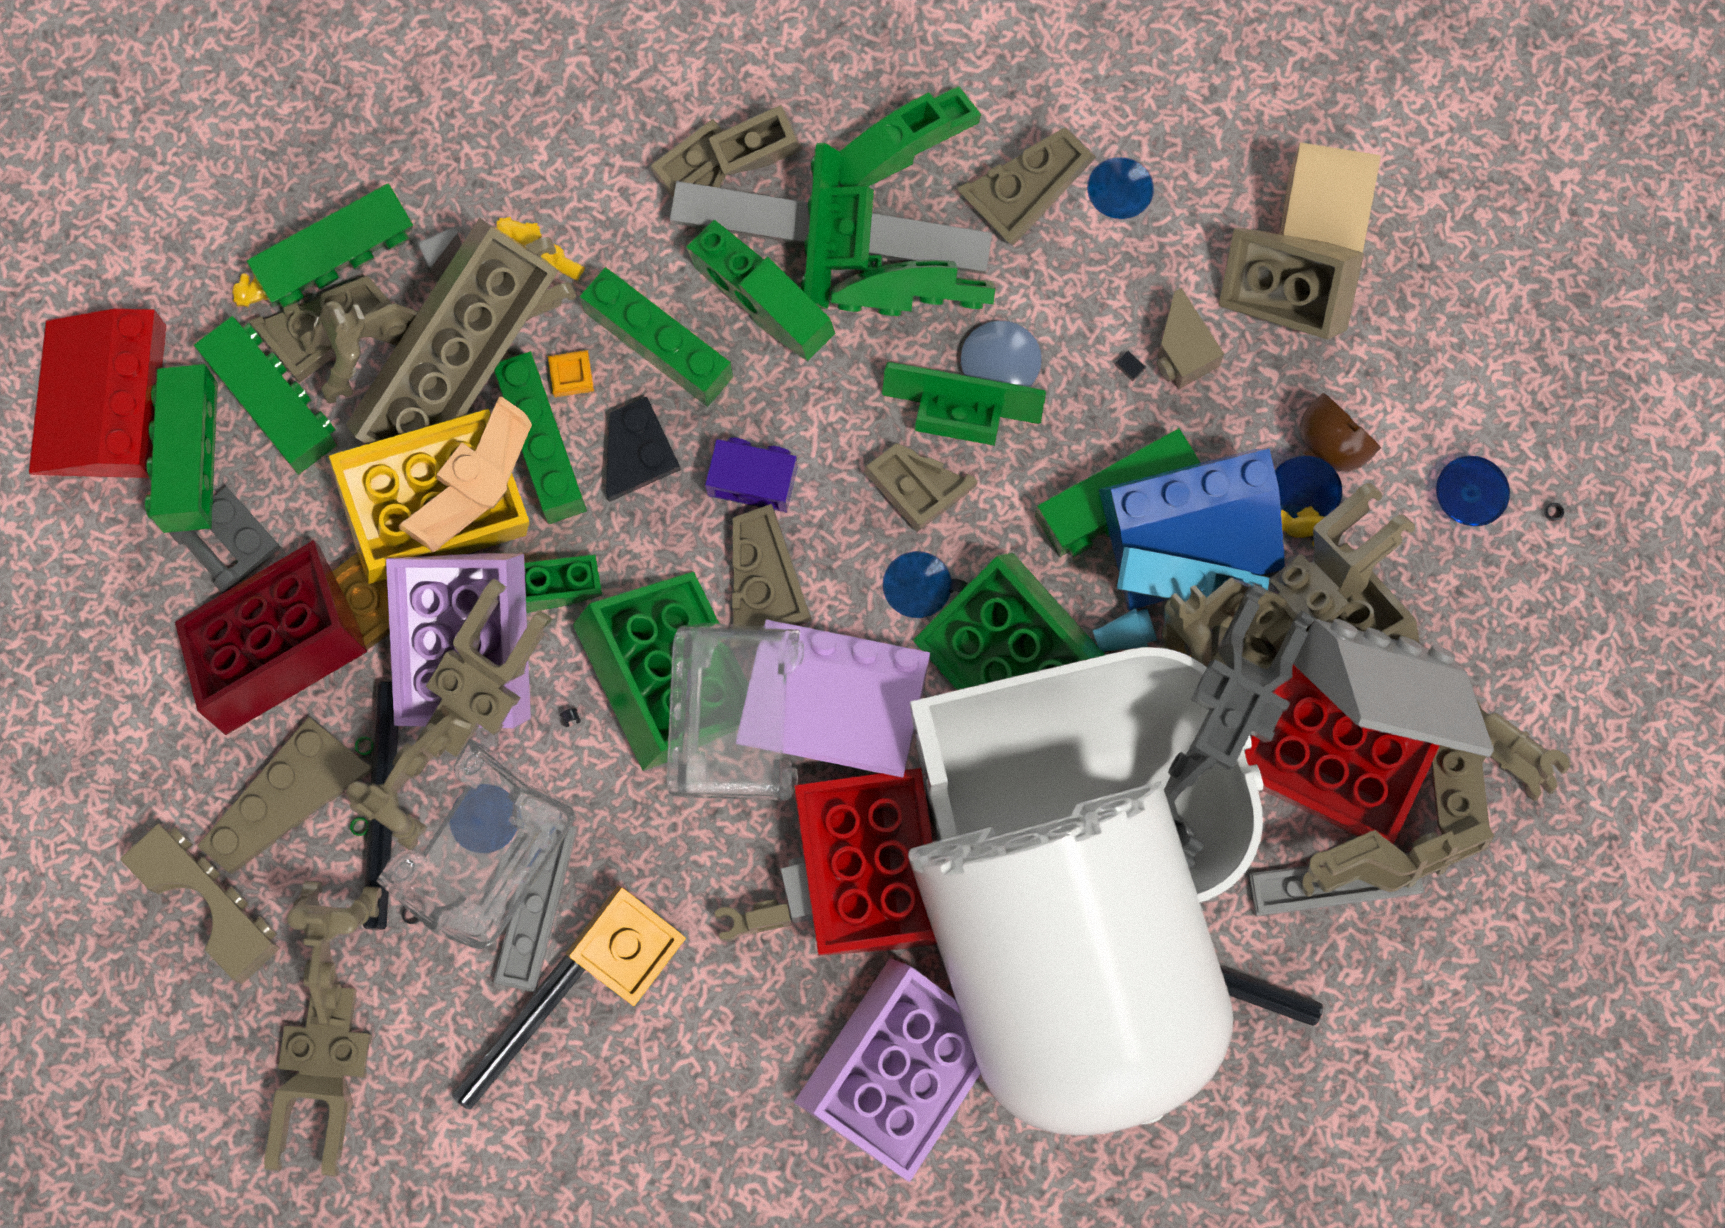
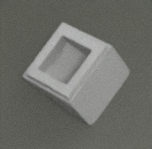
[418,228,462,282]

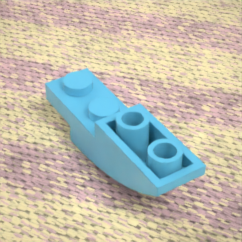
[1117,547,1270,602]

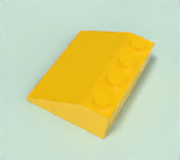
[329,409,530,584]

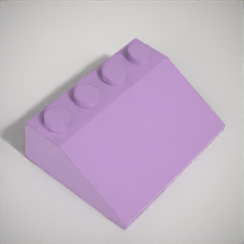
[386,553,531,728]
[736,620,930,777]
[794,958,981,1182]

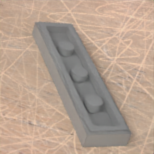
[493,818,578,993]
[1248,852,1425,917]

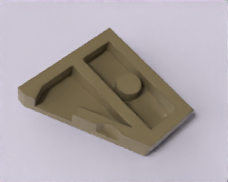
[650,119,726,198]
[864,443,978,532]

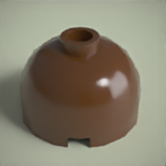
[1300,393,1381,472]

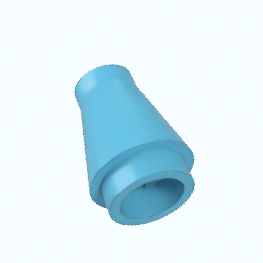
[1093,608,1157,652]

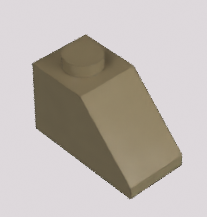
[709,105,803,176]
[1156,288,1224,389]

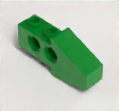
[686,219,836,361]

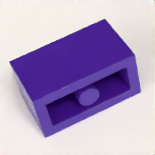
[705,437,798,513]

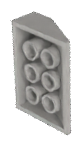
[1293,619,1494,757]

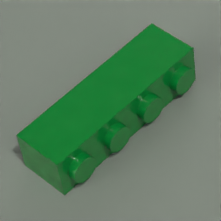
[246,183,413,309]
[579,267,733,407]
[194,316,337,475]
[494,351,587,525]
[145,364,218,533]
[1035,428,1201,557]

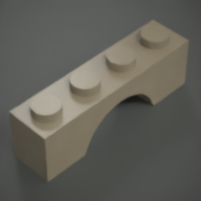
[120,823,280,984]

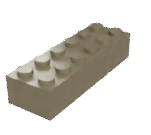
[346,217,559,444]

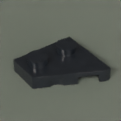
[606,396,681,502]

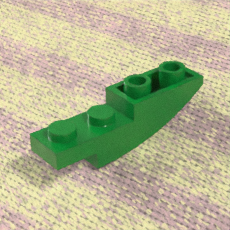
[838,86,981,187]
[830,260,996,316]
[524,554,602,613]

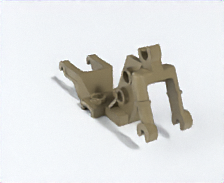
[301,237,576,404]
[1160,483,1415,667]
[346,578,552,850]
[1301,701,1570,897]
[264,880,382,1177]

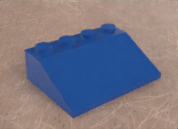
[1099,448,1285,610]

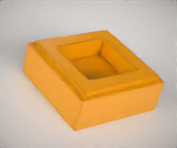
[548,350,594,398]

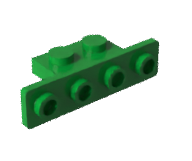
[801,142,874,309]
[882,362,1046,446]

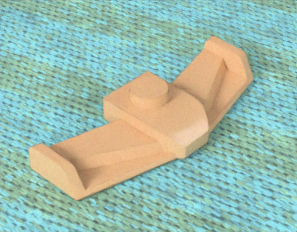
[399,396,532,552]

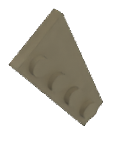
[197,717,372,874]

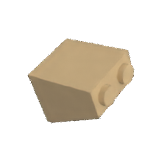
[1280,142,1381,252]

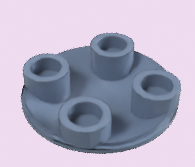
[961,321,1041,387]

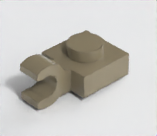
[714,899,792,942]

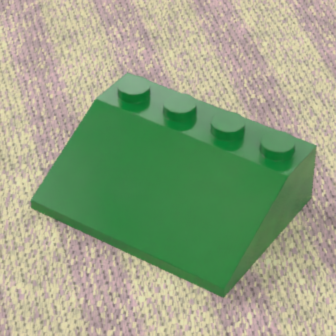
[913,553,1105,690]
[572,571,749,771]

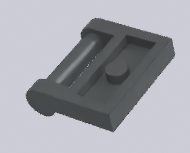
[170,486,281,593]

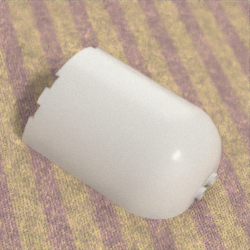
[910,647,1263,902]
[909,782,1233,1135]

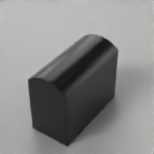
[1115,351,1146,382]

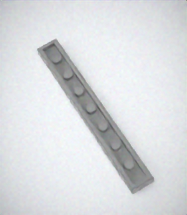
[670,181,992,274]

